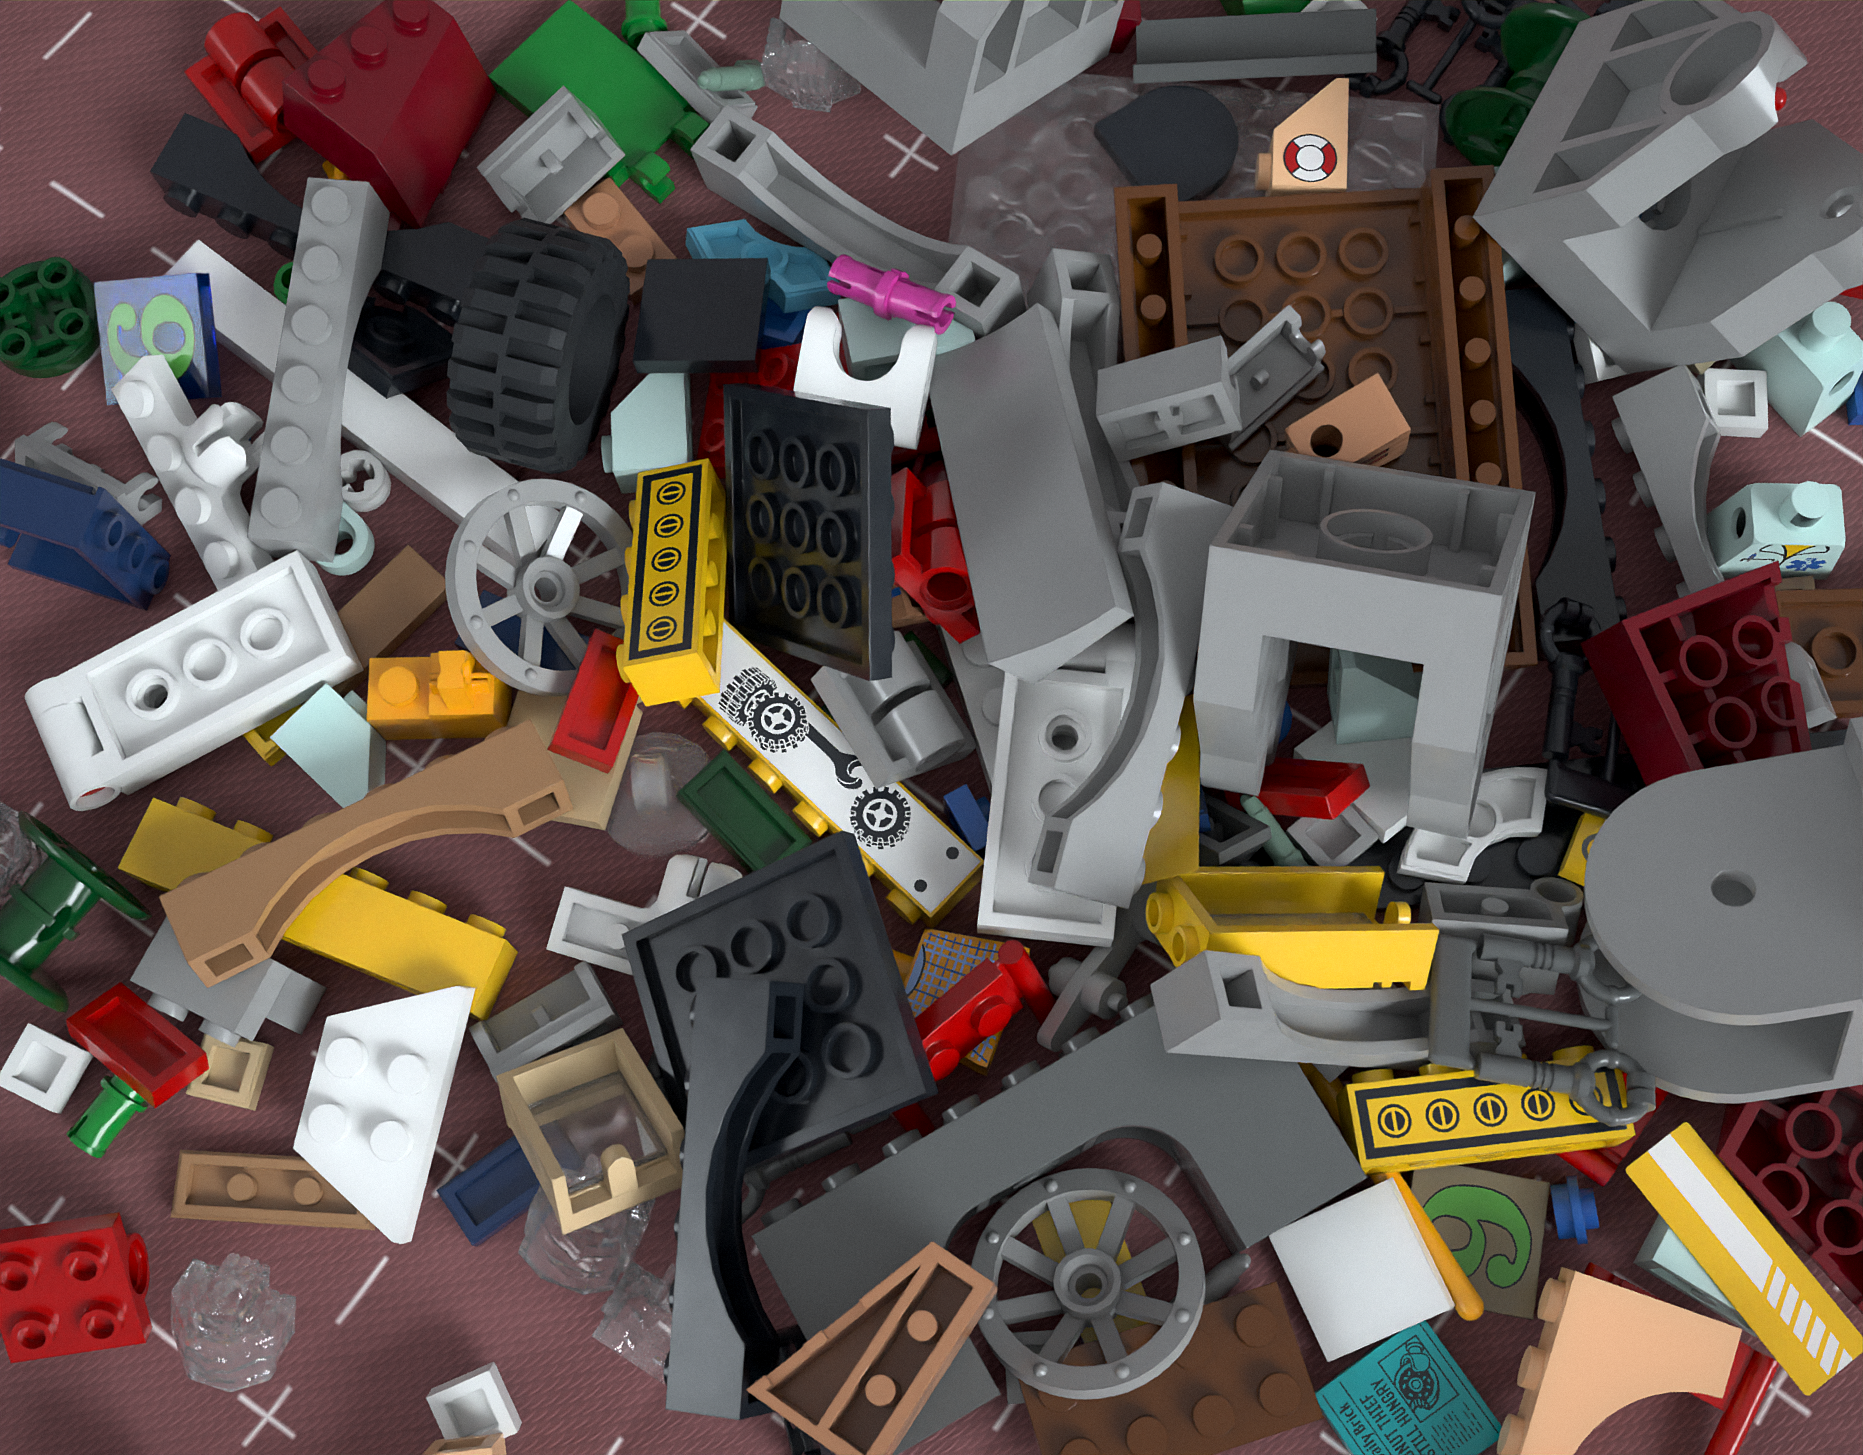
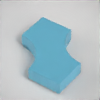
[685,219,841,313]

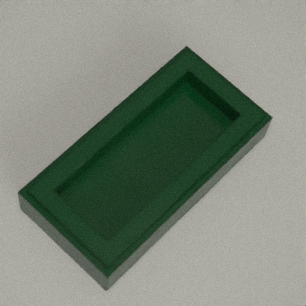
[675,749,813,874]

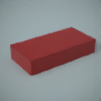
[547,628,639,774]
[1224,757,1370,820]
[66,982,209,1109]

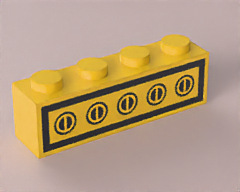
[616,458,727,706]
[1336,1046,1635,1176]

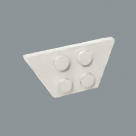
[293,986,476,1244]

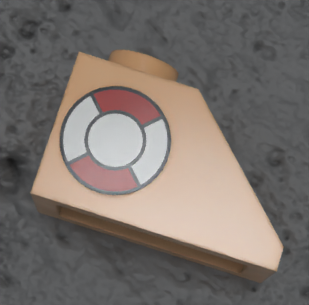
[1255,78,1349,197]

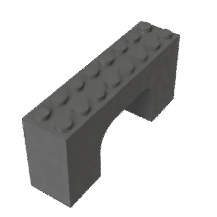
[752,993,1367,1455]

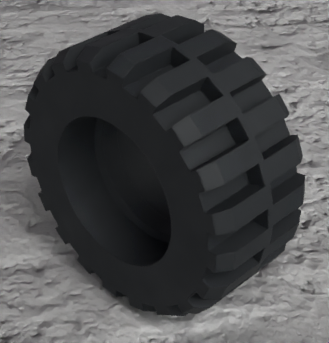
[447,218,630,474]

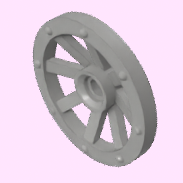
[445,479,633,697]
[971,1168,1206,1399]

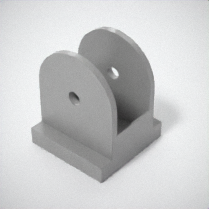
[1576,717,1863,1103]

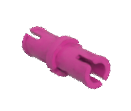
[827,254,956,335]

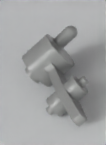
[1037,881,1163,1052]

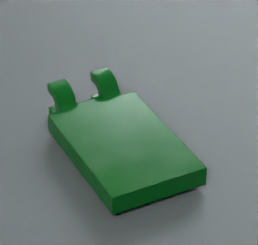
[488,0,710,204]

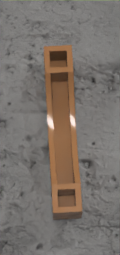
[159,719,573,988]

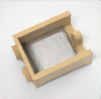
[496,1028,685,1235]

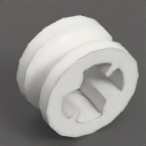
[341,450,391,512]

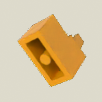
[367,650,512,740]

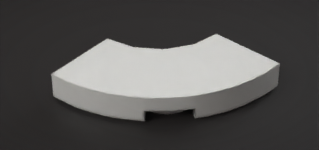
[1397,767,1547,885]

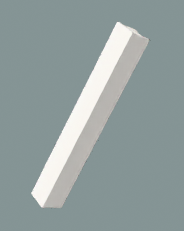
[157,240,574,568]

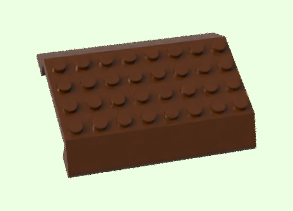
[1113,165,1538,692]

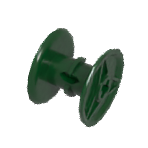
[1445,2,1592,167]
[0,810,152,1013]

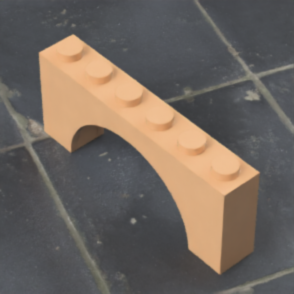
[1497,1267,1742,1455]

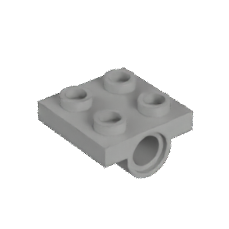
[810,631,978,789]

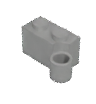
[1417,877,1584,995]
[130,916,327,1048]

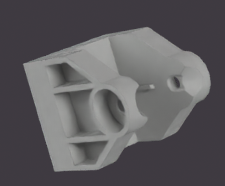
[780,0,1124,156]
[1473,0,1863,374]
[1193,450,1536,839]

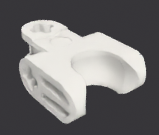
[793,306,938,450]

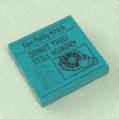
[1314,1320,1502,1455]

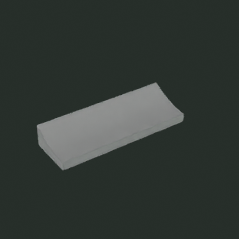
[929,303,1134,684]

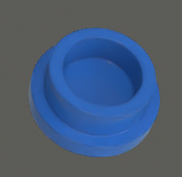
[1550,1175,1600,1245]

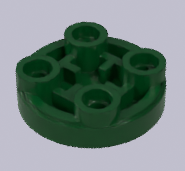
[0,257,107,378]

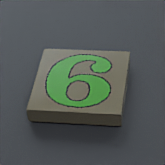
[1408,1165,1550,1320]

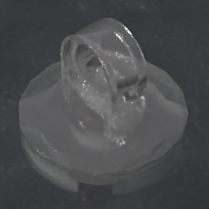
[605,732,712,861]

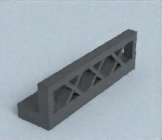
[1133,8,1377,84]

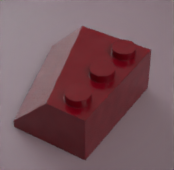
[282,0,496,229]
[1581,560,1812,786]
[1715,1084,1863,1314]

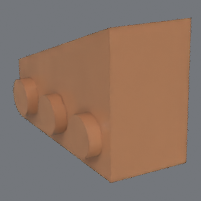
[746,1241,998,1455]

